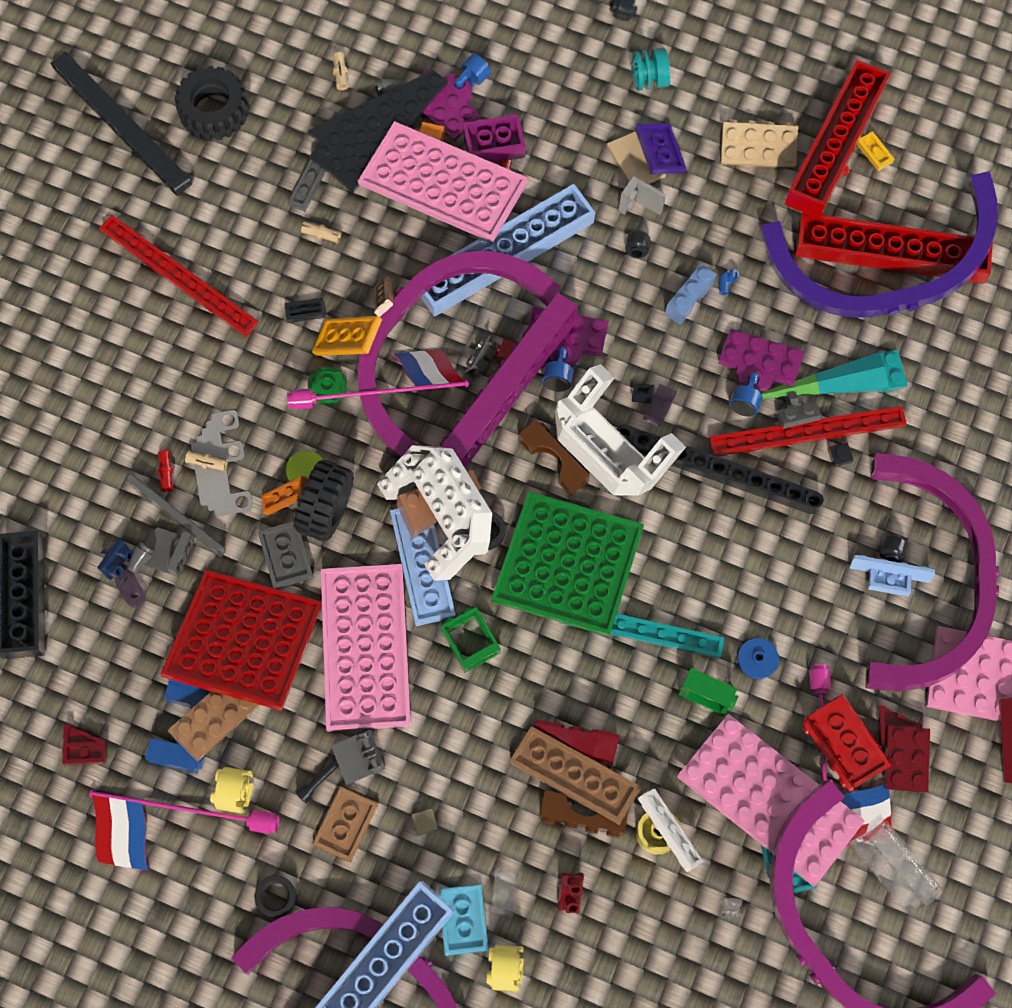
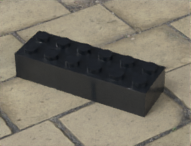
[0,531,45,659]

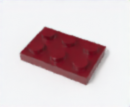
[884,725,930,792]

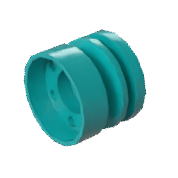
[631,47,670,91]

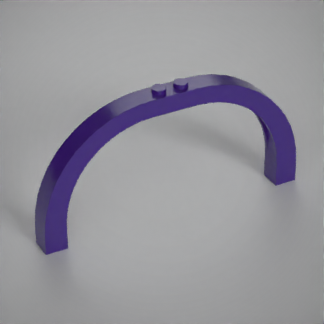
[761,171,998,318]

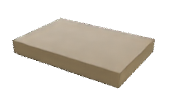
[607,132,666,184]

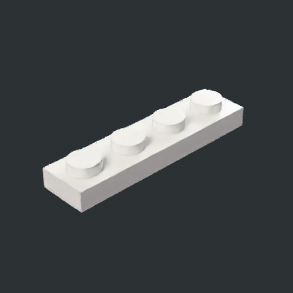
[638,788,703,872]

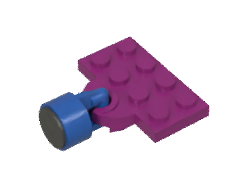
[420,53,491,142]
[528,307,609,392]
[718,329,805,417]

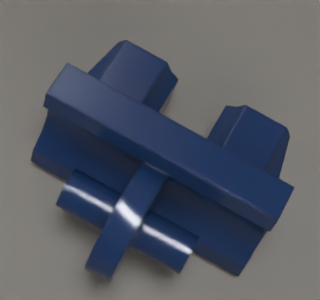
[97,539,133,580]

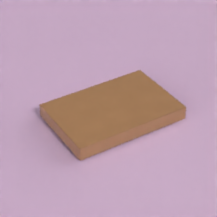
[312,786,379,863]

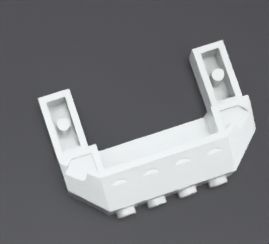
[555,364,686,495]
[377,445,492,581]

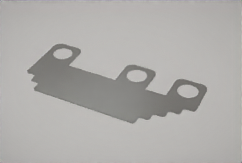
[191,410,253,517]

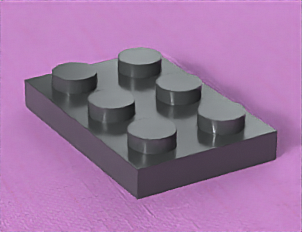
[258,521,313,589]

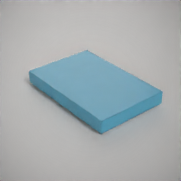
[439,884,488,956]

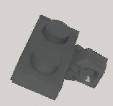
[777,393,822,429]

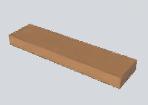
[374,276,394,317]

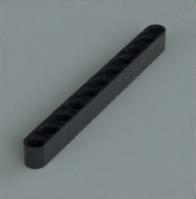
[50,51,192,196]
[616,425,824,514]

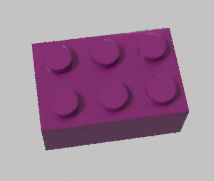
[463,114,525,163]

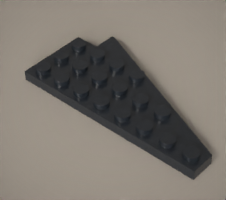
[308,70,448,193]

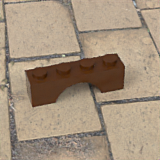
[518,420,590,497]
[539,790,629,838]

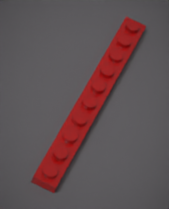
[99,215,258,337]
[709,406,907,456]

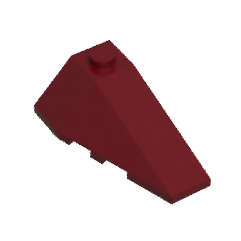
[535,720,620,768]

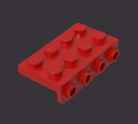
[802,693,892,792]

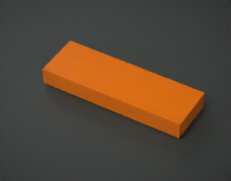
[261,476,307,515]

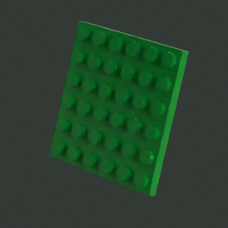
[491,491,644,637]

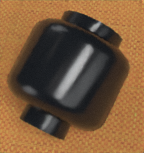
[609,0,638,21]
[625,230,651,259]
[879,534,908,563]

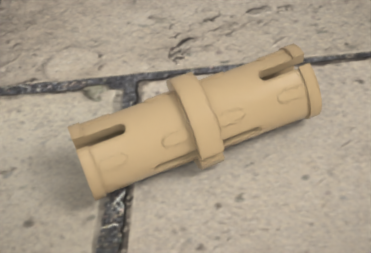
[333,52,348,90]
[301,221,341,244]
[185,450,228,472]

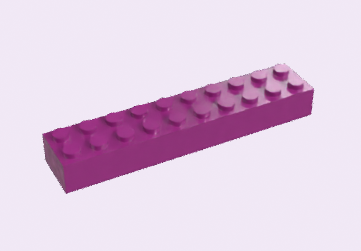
[440,293,578,469]

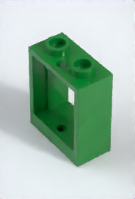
[440,607,501,673]
[679,668,739,716]

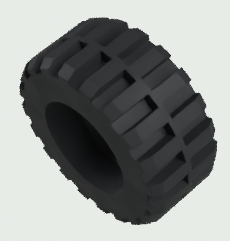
[175,66,249,141]
[293,460,354,542]

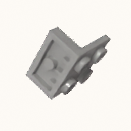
[619,176,666,215]

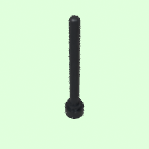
[295,728,375,804]

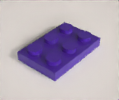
[634,123,687,174]

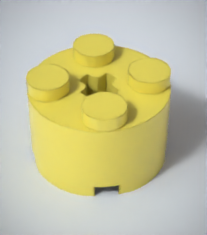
[210,767,253,814]
[636,812,681,855]
[487,945,524,992]

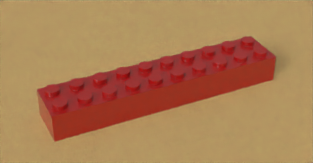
[784,60,891,219]
[794,212,993,284]

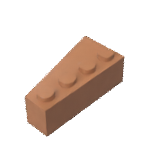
[396,470,481,540]

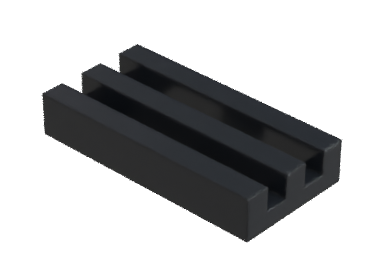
[284,298,326,323]

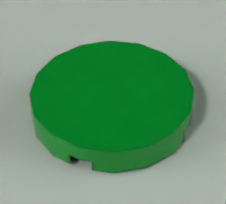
[308,367,347,405]

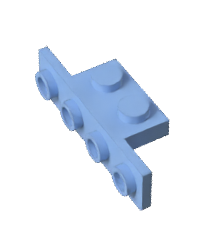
[850,555,935,597]

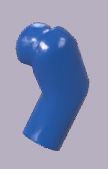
[719,269,739,295]

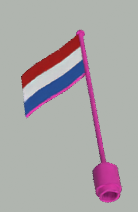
[287,349,469,410]
[809,664,892,846]
[89,789,279,871]

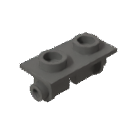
[465,336,497,377]

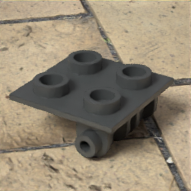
[331,729,385,785]

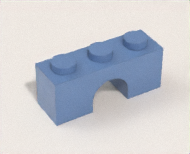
[665,264,717,325]

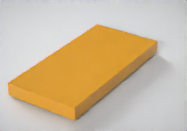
[312,316,382,356]

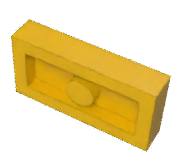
[857,131,894,171]

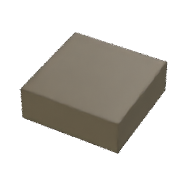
[412,809,438,836]

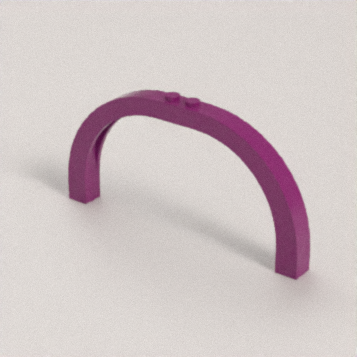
[358,251,561,459]
[865,453,999,691]
[770,780,996,1008]
[231,908,458,1008]

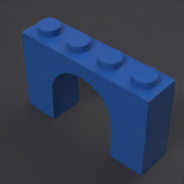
[145,680,211,774]

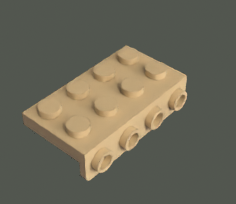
[721,120,798,168]

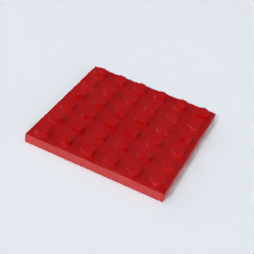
[161,570,322,711]

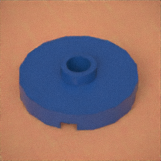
[737,638,779,680]

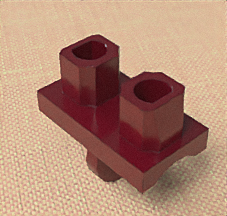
[557,872,584,913]

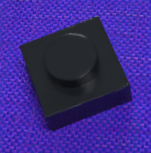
[632,383,654,403]
[827,442,854,467]

